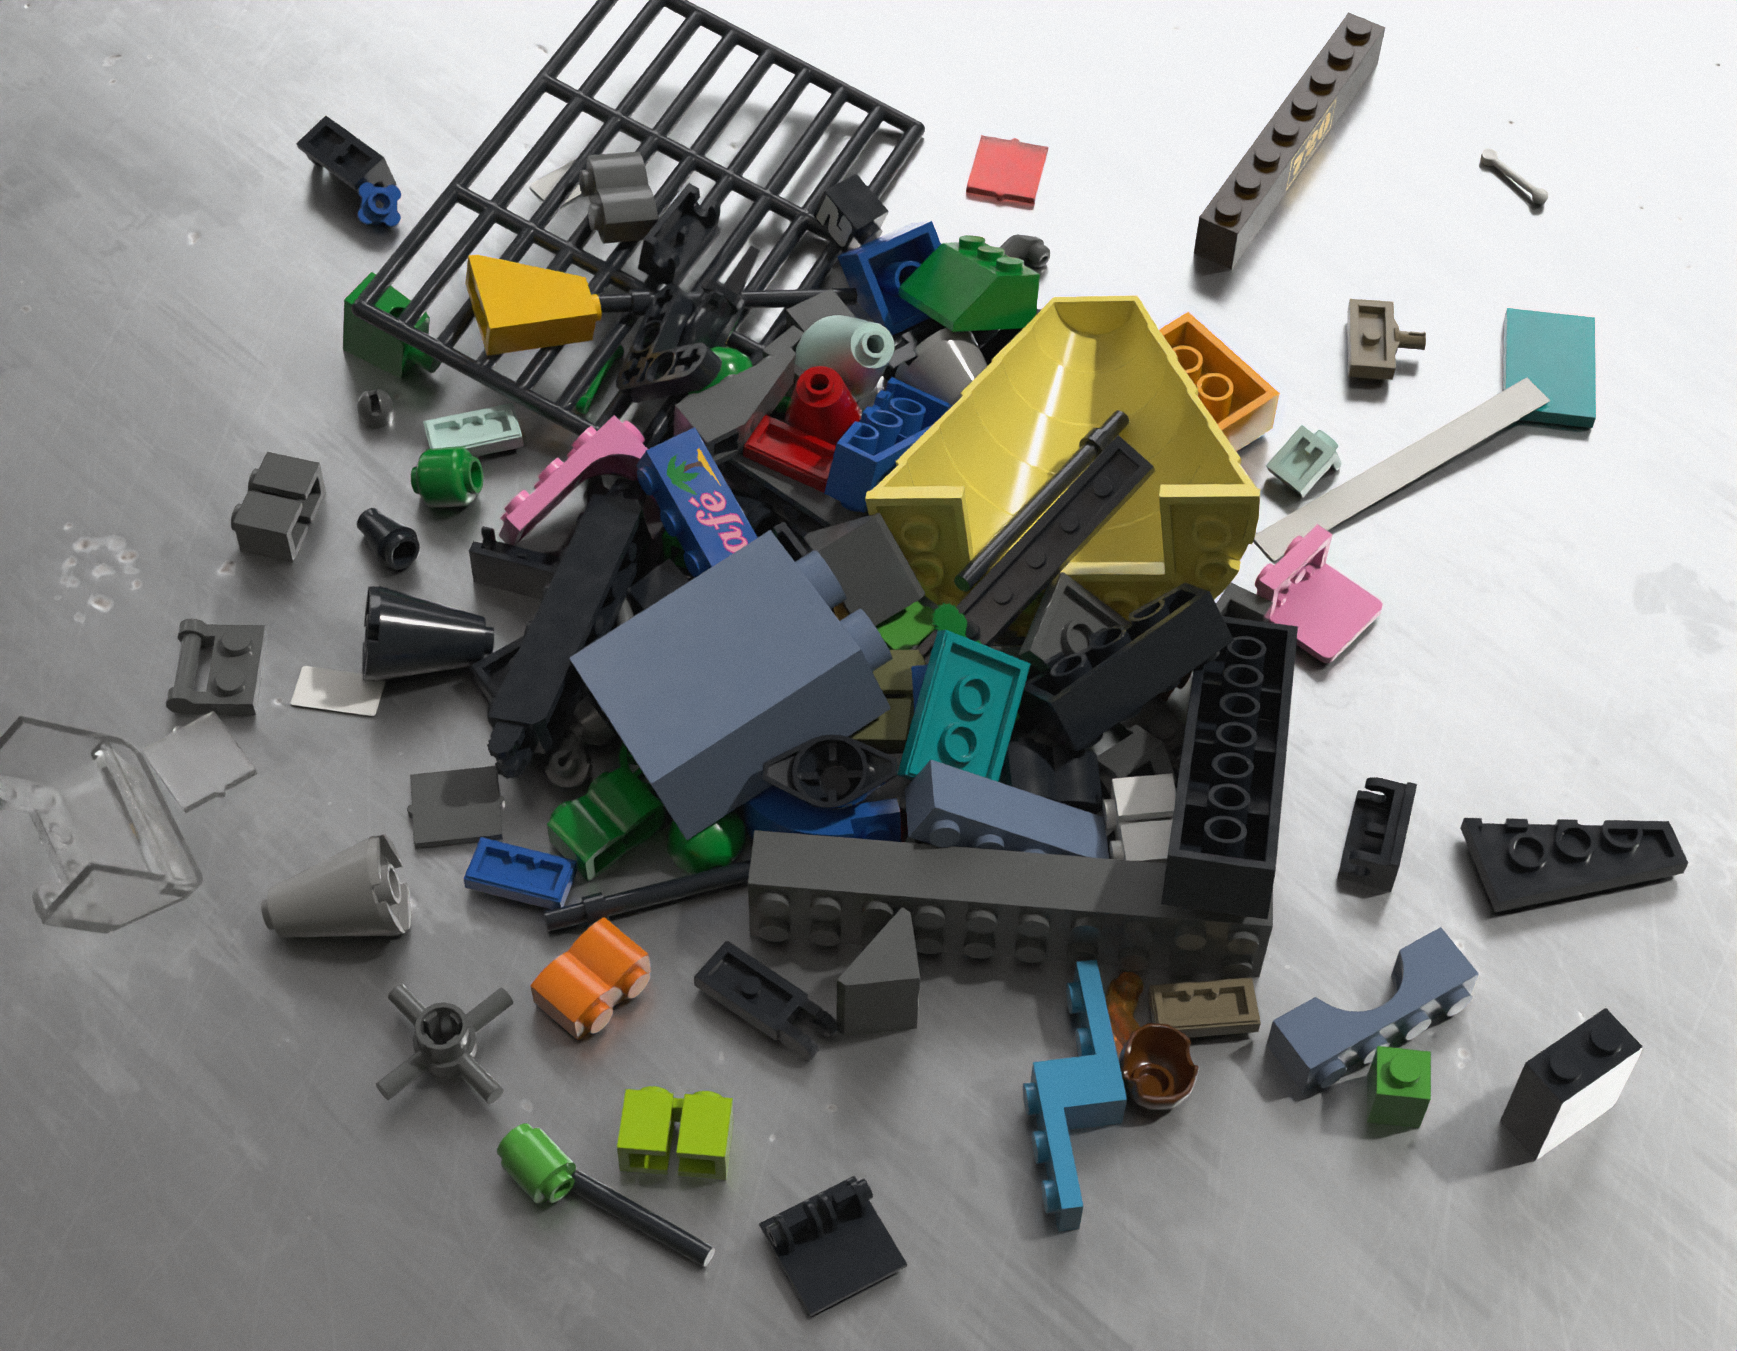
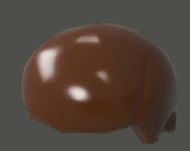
[1119,1023,1199,1110]

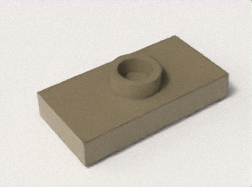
[1148,978,1261,1038]

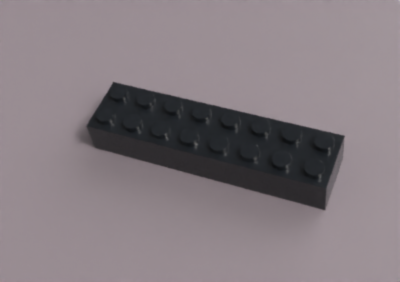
[1161,616,1298,920]

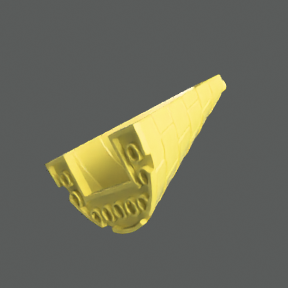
[865,295,1260,637]

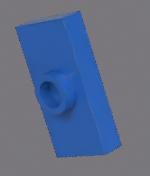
[464,837,578,909]

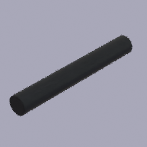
[570,1170,715,1267]

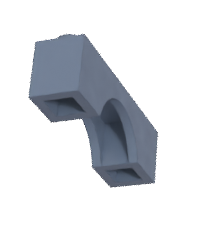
[1266,927,1479,1093]

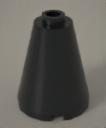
[362,586,494,682]

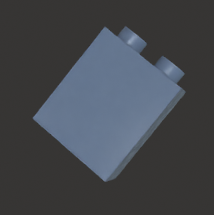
[569,530,893,840]

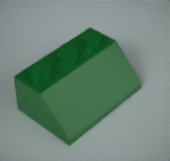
[899,235,1040,332]

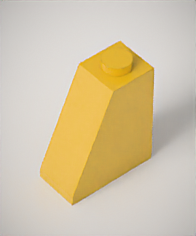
[465,254,602,356]

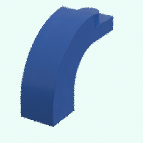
[739,785,901,842]

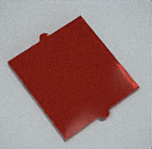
[966,135,1049,204]

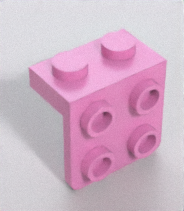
[1254,524,1382,663]

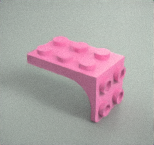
[498,415,657,546]

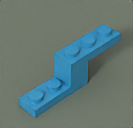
[1023,959,1127,1232]

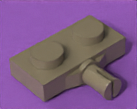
[1347,298,1426,380]

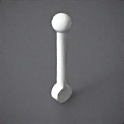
[1480,148,1549,204]

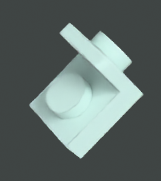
[1266,425,1342,498]

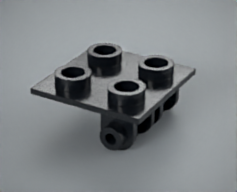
[759,1175,907,1316]

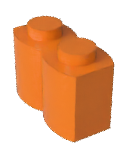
[530,917,651,1040]

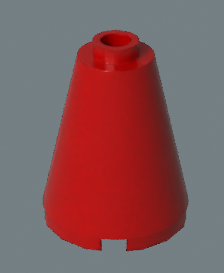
[782,366,862,446]

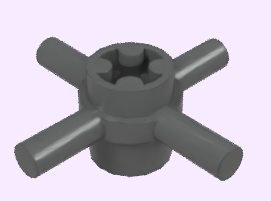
[376,984,513,1104]

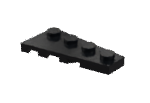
[1460,818,1689,912]

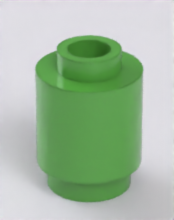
[497,1123,576,1204]

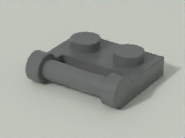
[166,618,268,715]

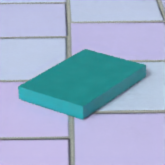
[1503,308,1596,428]
[897,630,1030,782]

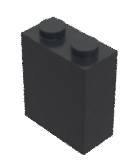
[1500,1008,1643,1161]

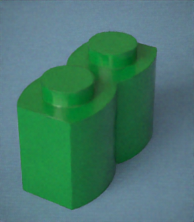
[547,766,665,881]

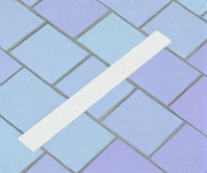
[1254,378,1550,561]

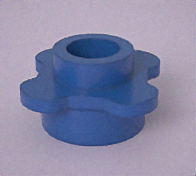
[357,182,401,227]

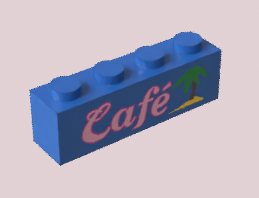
[636,427,758,578]

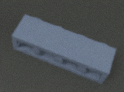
[905,760,1109,859]

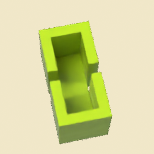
[617,1086,734,1180]

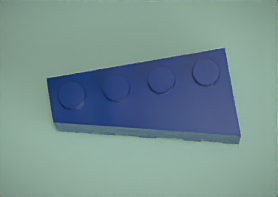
[824,377,953,513]

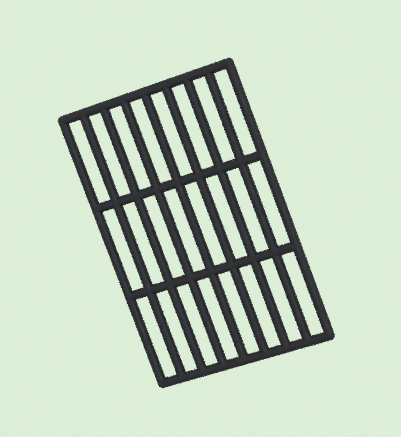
[351,0,925,449]

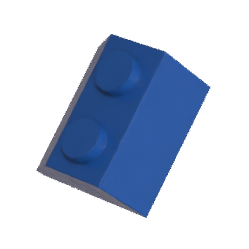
[837,221,941,335]

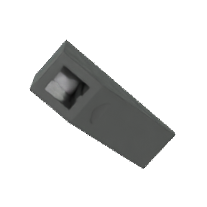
[674,348,796,465]

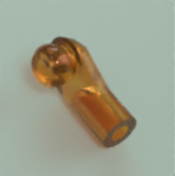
[1105,972,1144,1046]

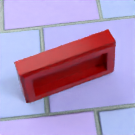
[743,414,836,493]

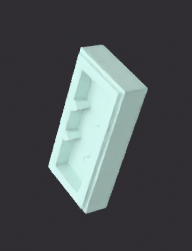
[423,403,524,457]

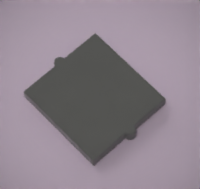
[407,766,505,849]

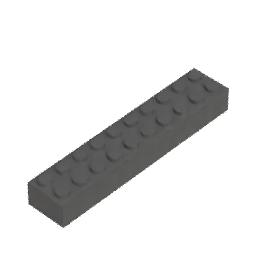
[748,830,1273,979]

